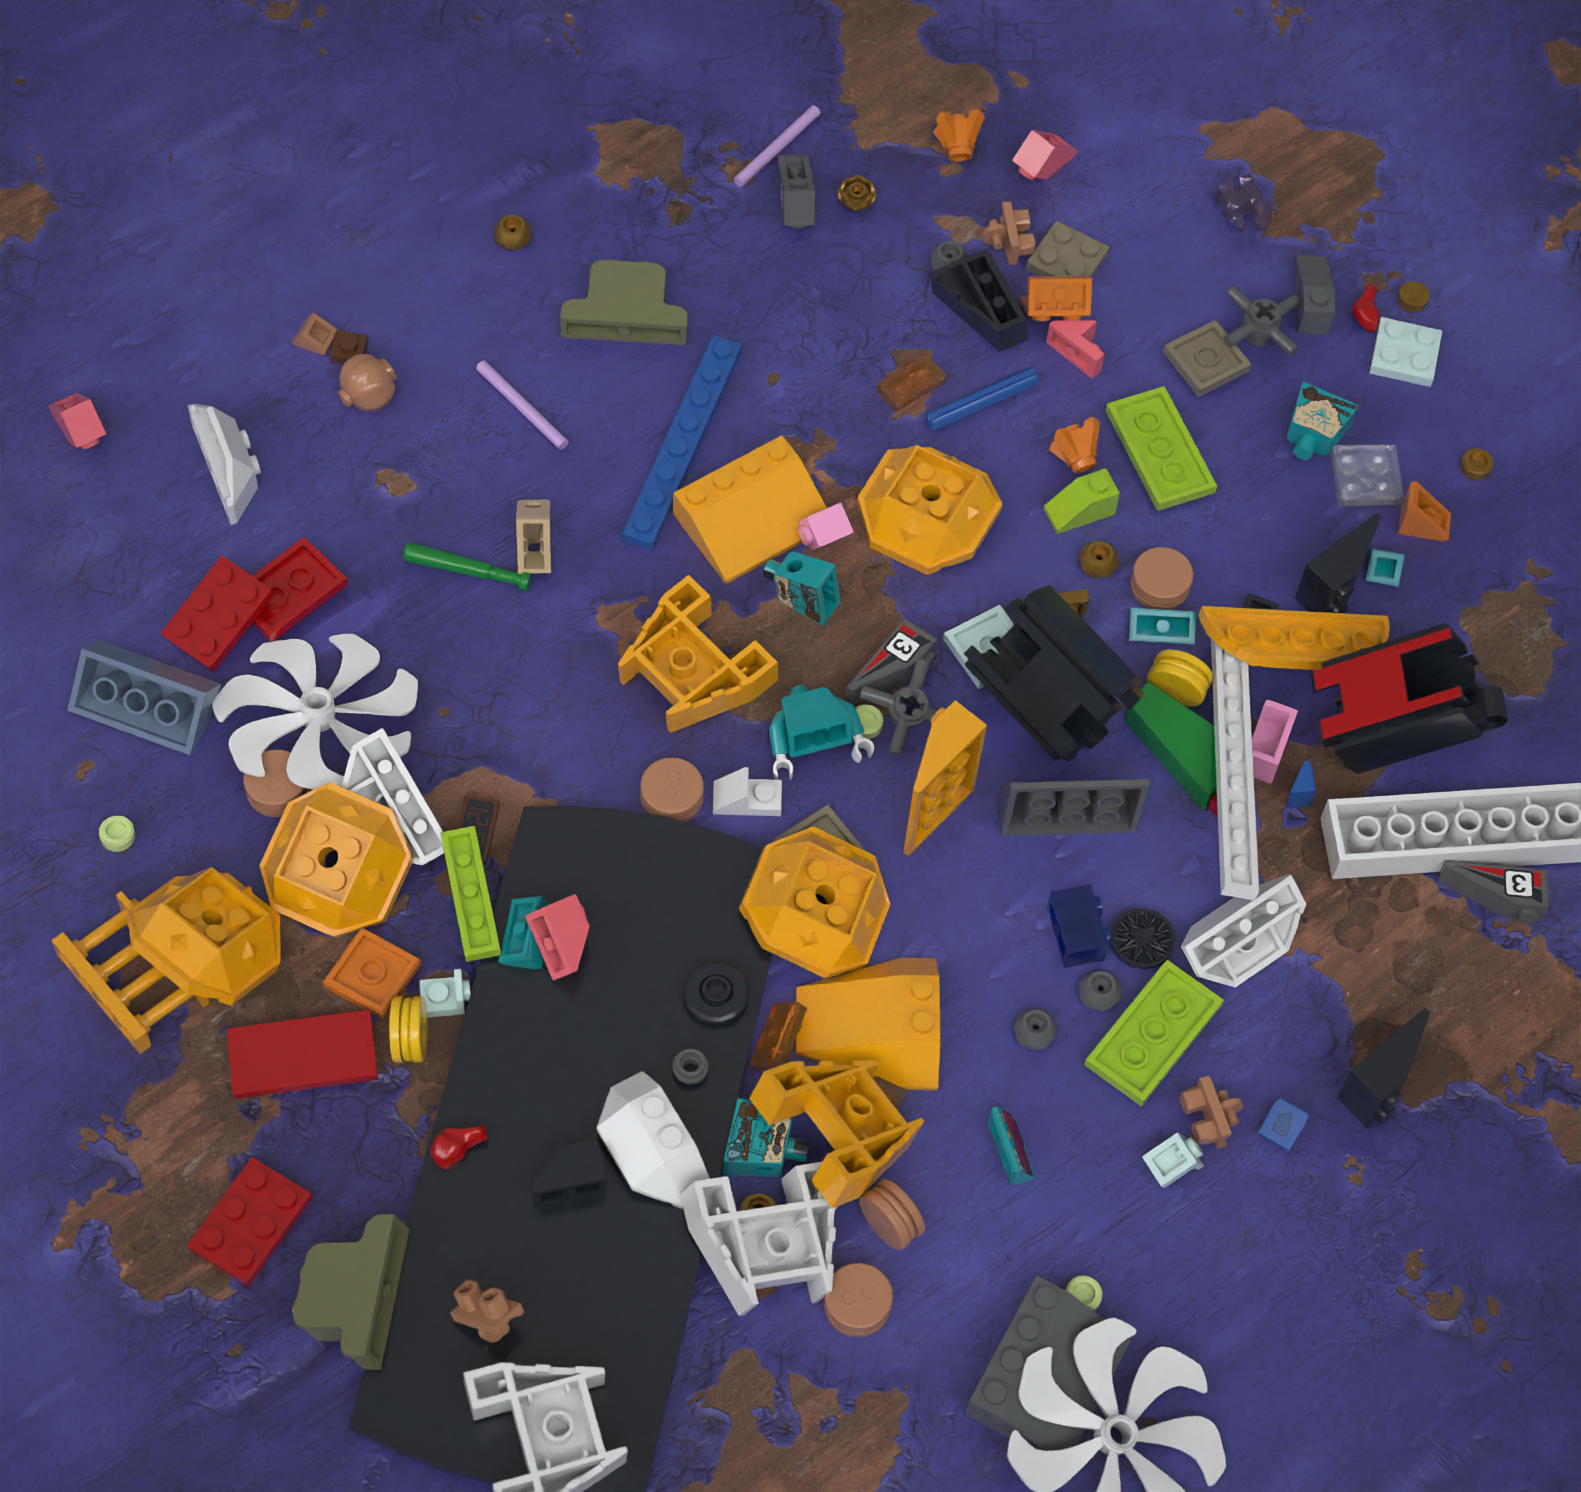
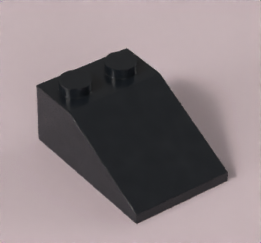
[1295,513,1381,613]
[1337,1007,1430,1128]

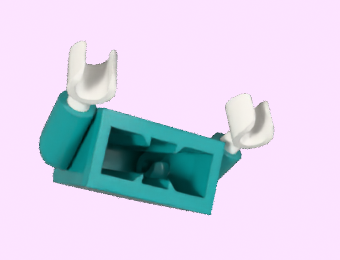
[769,685,874,780]

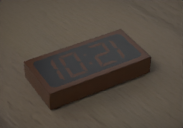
[458,795,500,866]

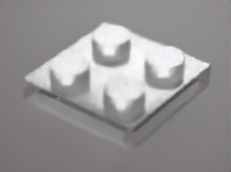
[1330,444,1404,506]

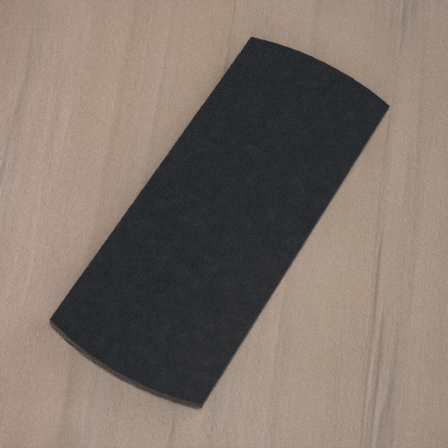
[349,806,773,1492]

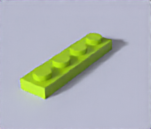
[440,826,501,962]

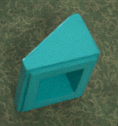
[1366,549,1405,587]

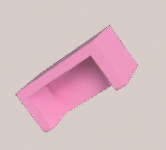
[1252,700,1298,784]

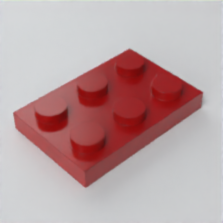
[252,537,348,643]
[160,555,275,673]
[187,1157,313,1287]

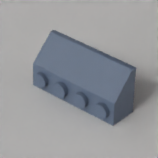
[67,640,221,755]

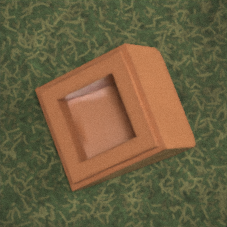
[291,312,338,356]

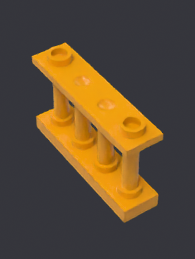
[51,891,210,1054]

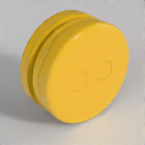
[1146,649,1213,707]
[389,996,428,1063]

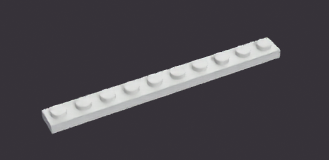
[1211,638,1259,900]

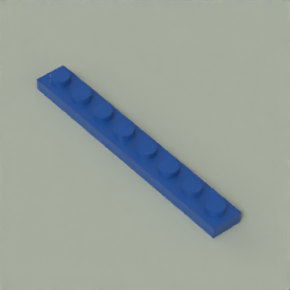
[622,335,742,551]

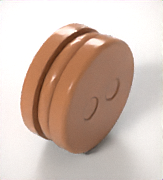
[1130,547,1194,610]
[243,749,309,817]
[640,758,704,822]
[859,1179,925,1251]
[823,1263,893,1337]

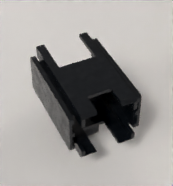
[964,585,1144,762]

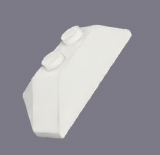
[187,404,261,525]
[342,728,444,865]
[1181,874,1306,987]
[597,1071,710,1209]

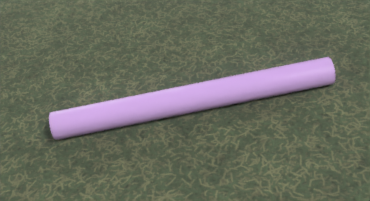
[734,105,820,187]
[476,360,569,450]

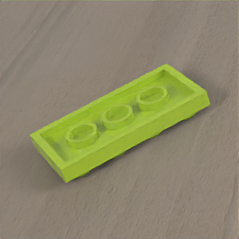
[1105,386,1217,511]
[1084,960,1224,1107]

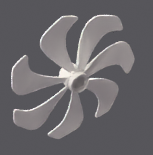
[212,634,418,790]
[1007,1318,1226,1492]

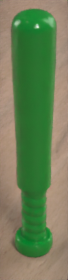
[403,542,532,591]

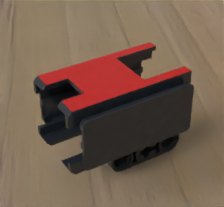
[1311,623,1508,774]

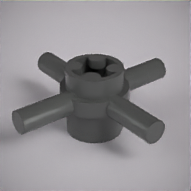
[1223,286,1300,356]
[859,659,938,756]

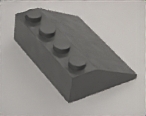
[997,778,1150,837]
[965,1275,1131,1451]

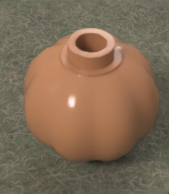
[337,354,397,412]

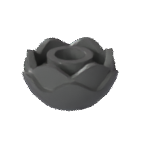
[930,241,968,270]
[1078,969,1122,1011]
[1013,1008,1057,1050]

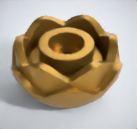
[838,175,877,211]
[493,215,532,250]
[1078,541,1119,579]

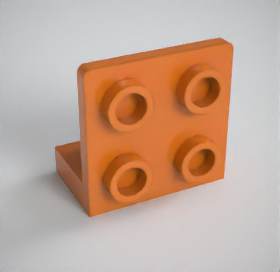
[1019,276,1092,321]

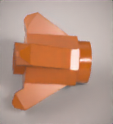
[933,109,985,162]
[1049,417,1100,474]

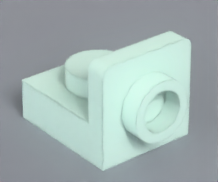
[419,969,470,1018]
[1142,1133,1204,1188]

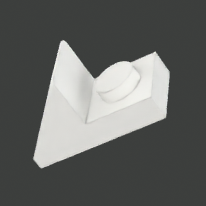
[713,767,782,816]

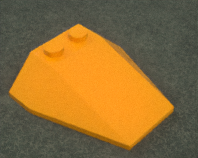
[796,957,940,1090]

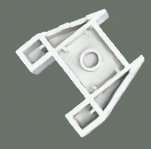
[680,1162,837,1316]
[464,1363,628,1492]

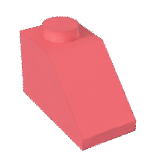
[1012,130,1078,180]
[48,393,106,449]
[525,894,590,981]

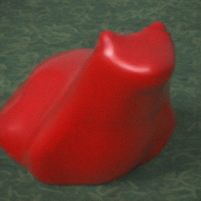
[1352,284,1380,333]
[430,1125,487,1169]

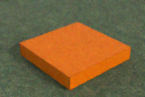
[323,928,421,1020]

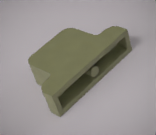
[560,259,688,345]
[292,1214,410,1370]

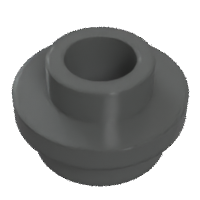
[673,1049,709,1084]

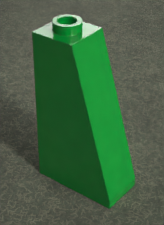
[1125,682,1217,811]

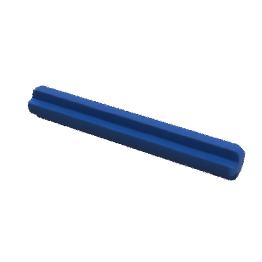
[925,367,1039,430]

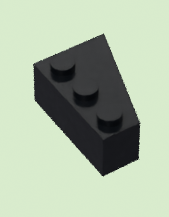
[930,248,1028,352]

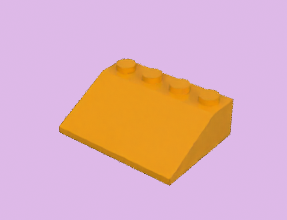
[673,435,827,584]
[903,700,987,856]

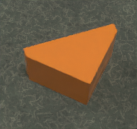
[1398,481,1451,542]

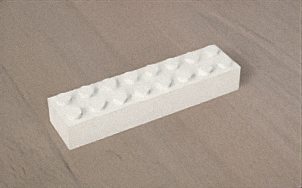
[1320,783,1581,879]

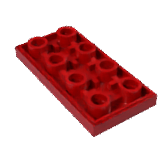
[227,1010,378,1099]

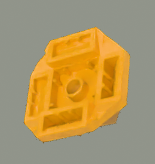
[857,445,1003,575]
[259,782,414,938]
[739,826,891,978]
[126,867,281,1006]

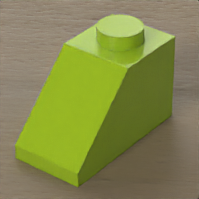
[1044,468,1120,534]

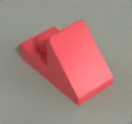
[1046,320,1105,379]

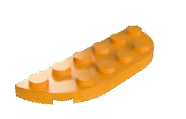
[1198,606,1390,670]

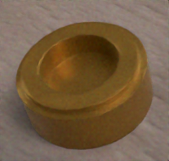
[1397,281,1430,313]
[1460,448,1494,481]

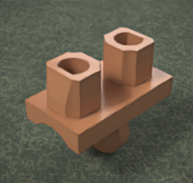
[982,201,1035,265]
[1179,1075,1244,1149]
[450,1280,524,1342]

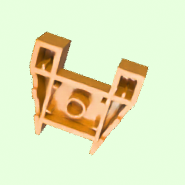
[618,575,778,733]
[749,1060,925,1208]

